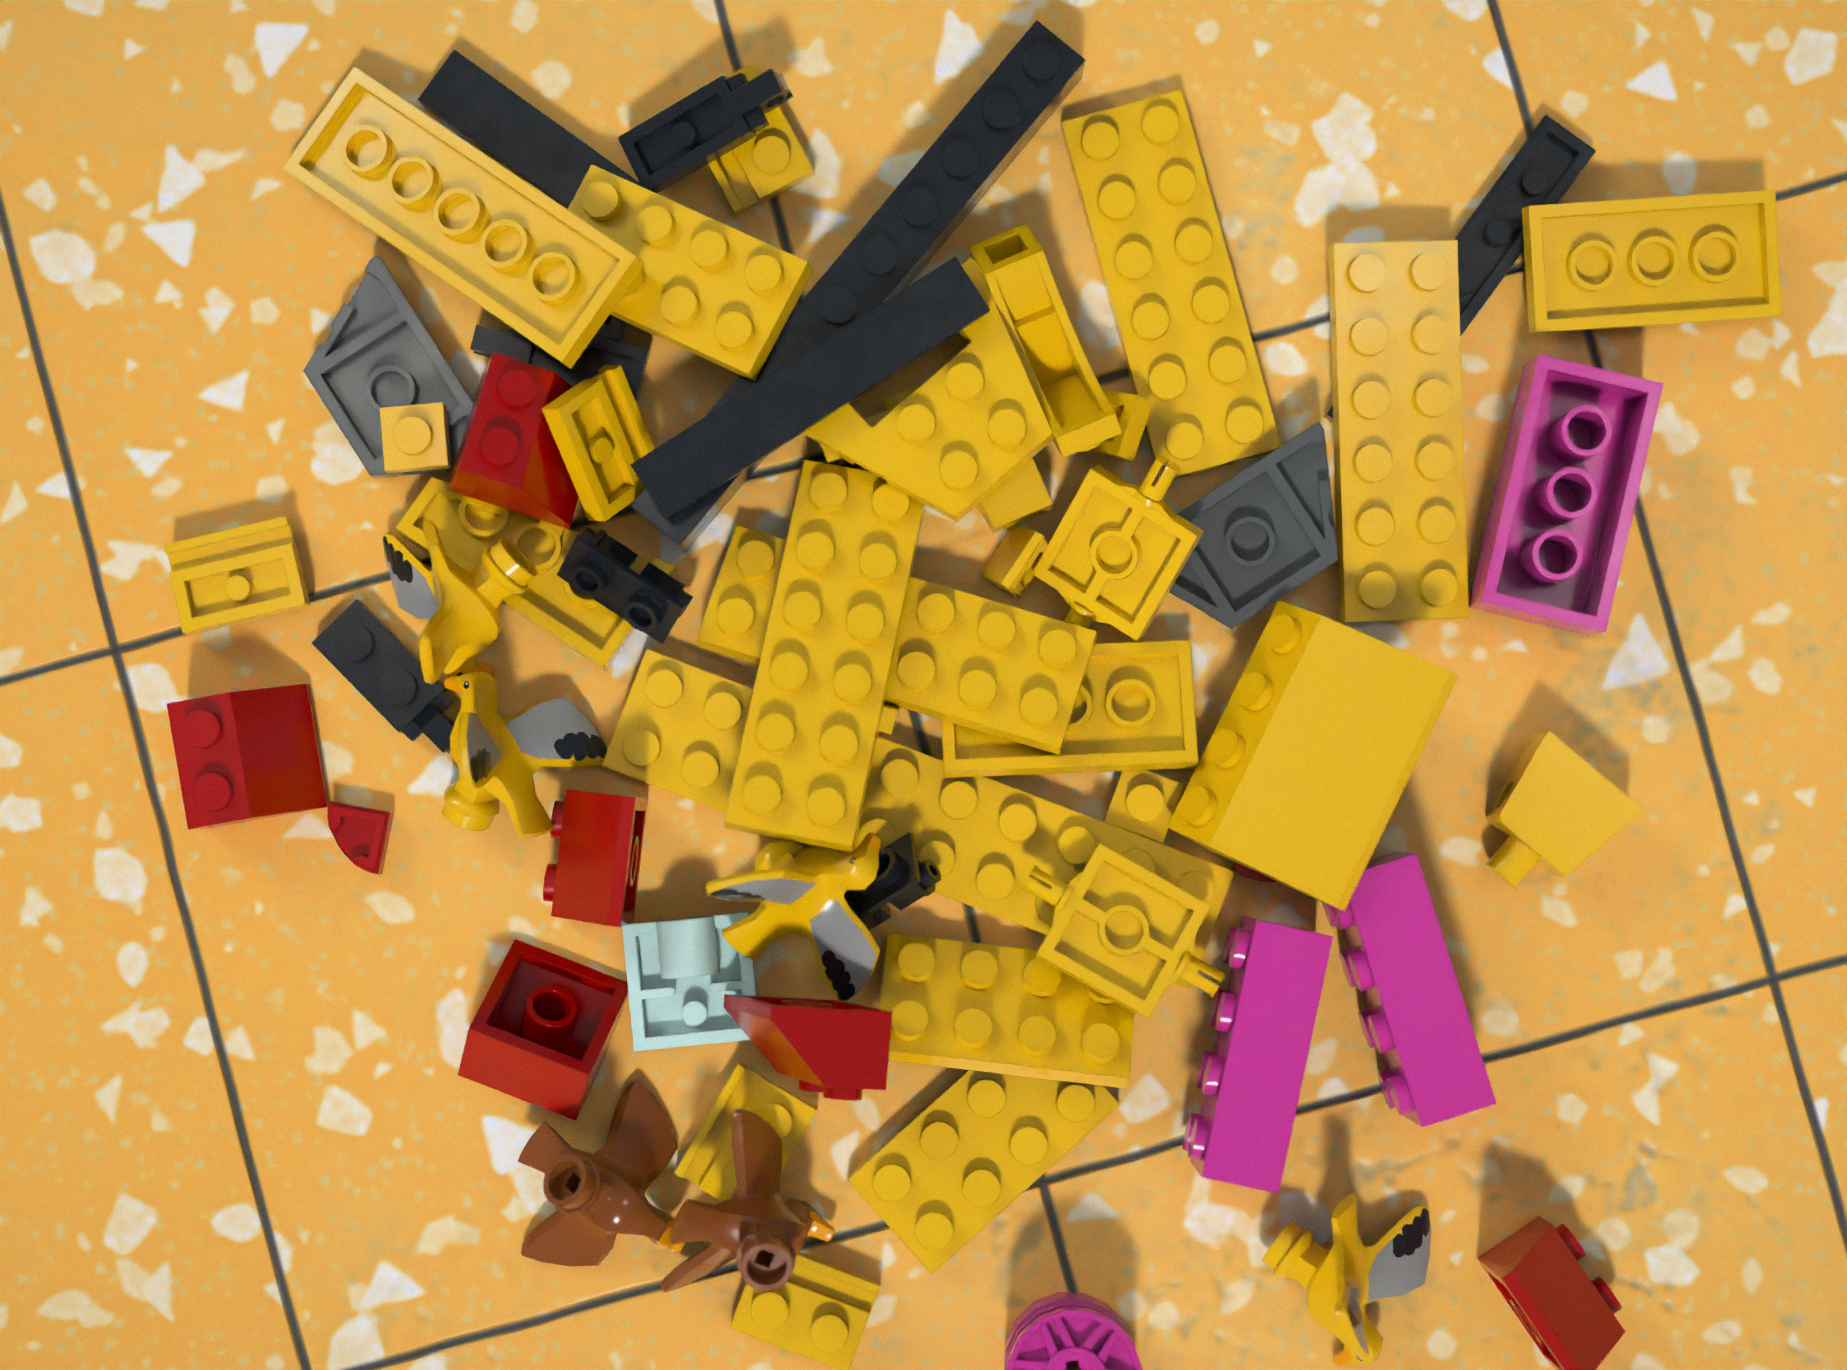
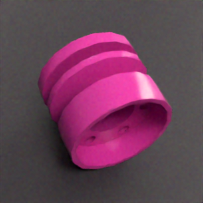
[1004,1292,1142,1370]

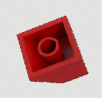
[447,352,579,529]
[167,684,329,830]
[543,789,648,927]
[458,939,628,1121]
[723,994,892,1101]
[1477,1216,1625,1370]

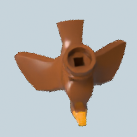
[517,1080,685,1267]
[660,1109,835,1293]

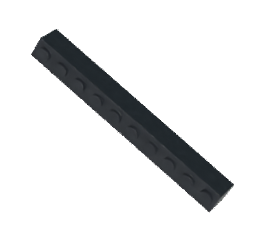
[631,20,1086,553]

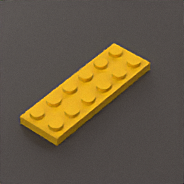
[283,66,645,369]
[1060,89,1282,480]
[1328,240,1469,622]
[724,460,926,852]
[696,525,1097,755]

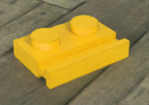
[707,61,815,217]
[542,365,655,522]
[163,516,311,635]
[674,1062,818,1202]
[730,1252,881,1370]

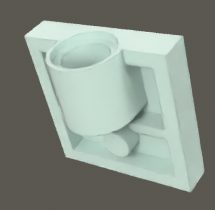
[622,912,758,1052]

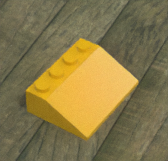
[1167,600,1459,911]

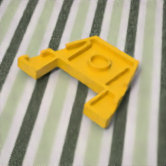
[800,257,1053,522]

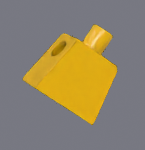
[1486,731,1643,889]

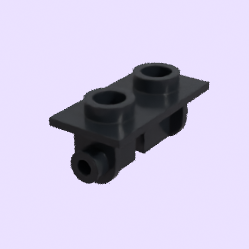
[557,527,693,644]
[844,832,941,931]

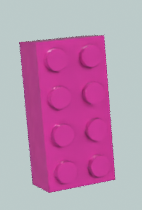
[1468,354,1664,636]
[1321,852,1497,1127]
[1183,915,1333,1194]

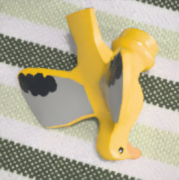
[382,520,538,684]
[442,672,608,838]
[706,832,882,1003]
[1262,1193,1431,1366]

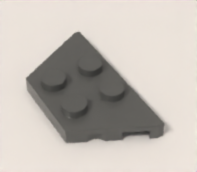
[303,255,474,479]
[1169,422,1338,629]

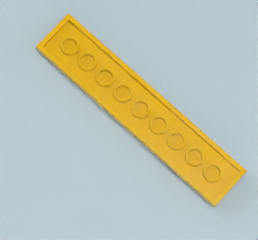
[602,649,1235,990]

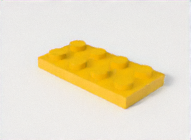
[567,164,813,382]
[1522,189,1782,334]
[941,640,1198,778]
[879,933,1134,1088]
[847,1070,1120,1275]

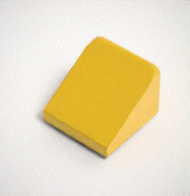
[981,525,1048,599]

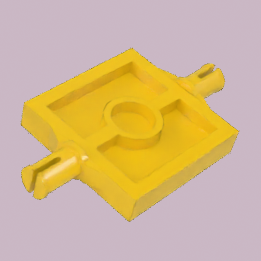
[1032,455,1204,641]
[1022,843,1226,1019]

